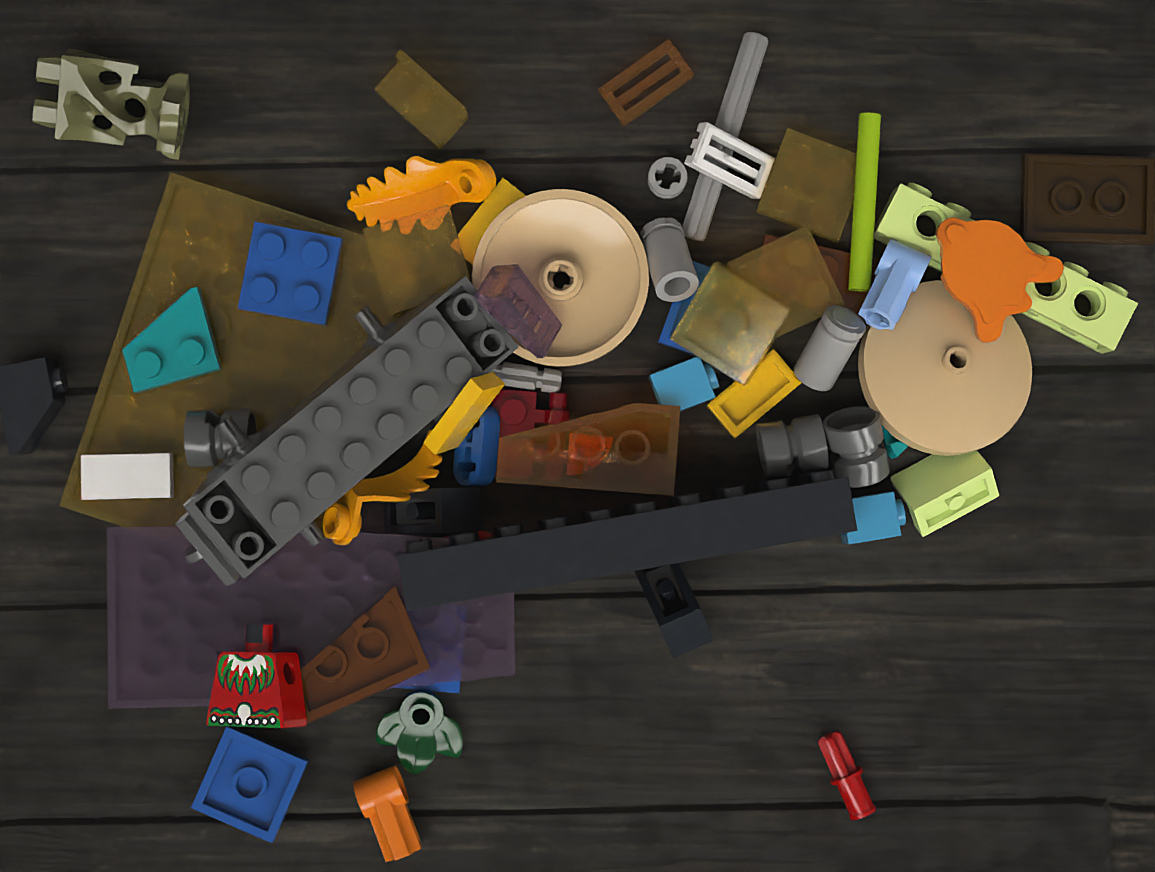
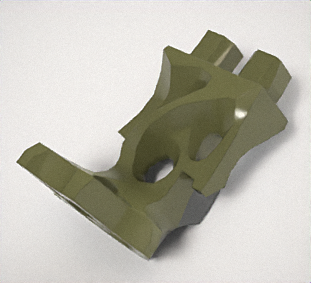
[32,48,190,160]

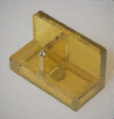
[374,49,469,150]

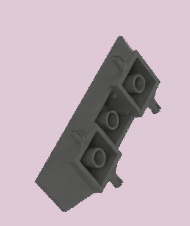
[183,276,518,579]

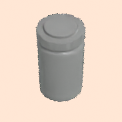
[640,217,699,302]
[794,305,866,391]

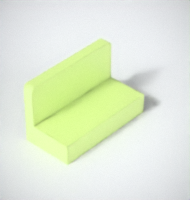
[891,451,999,537]

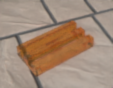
[598,39,694,127]

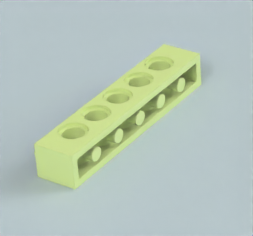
[874,183,1138,354]

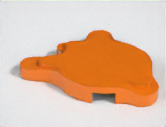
[936,218,1064,343]

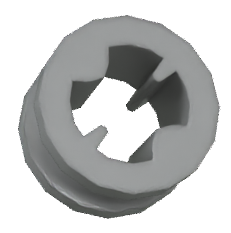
[648,157,687,199]

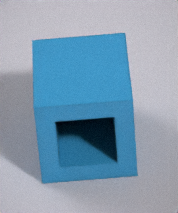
[648,356,719,418]
[841,492,906,544]

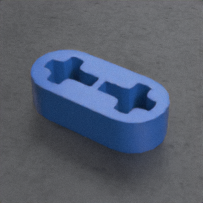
[453,405,500,487]

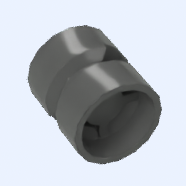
[823,406,890,487]
[184,408,257,468]
[756,414,829,480]

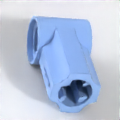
[858,238,932,330]

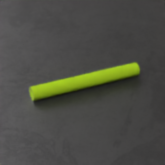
[848,113,881,292]

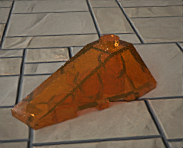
[496,403,681,496]

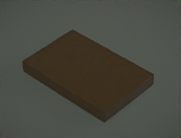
[1020,153,1155,246]

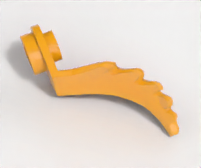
[347,156,496,235]
[322,430,442,546]

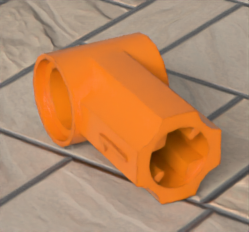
[353,766,422,862]

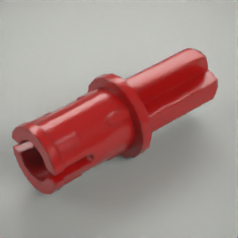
[818,731,876,820]

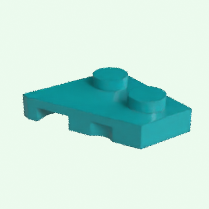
[122,287,223,393]

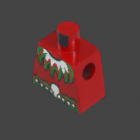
[207,624,307,728]

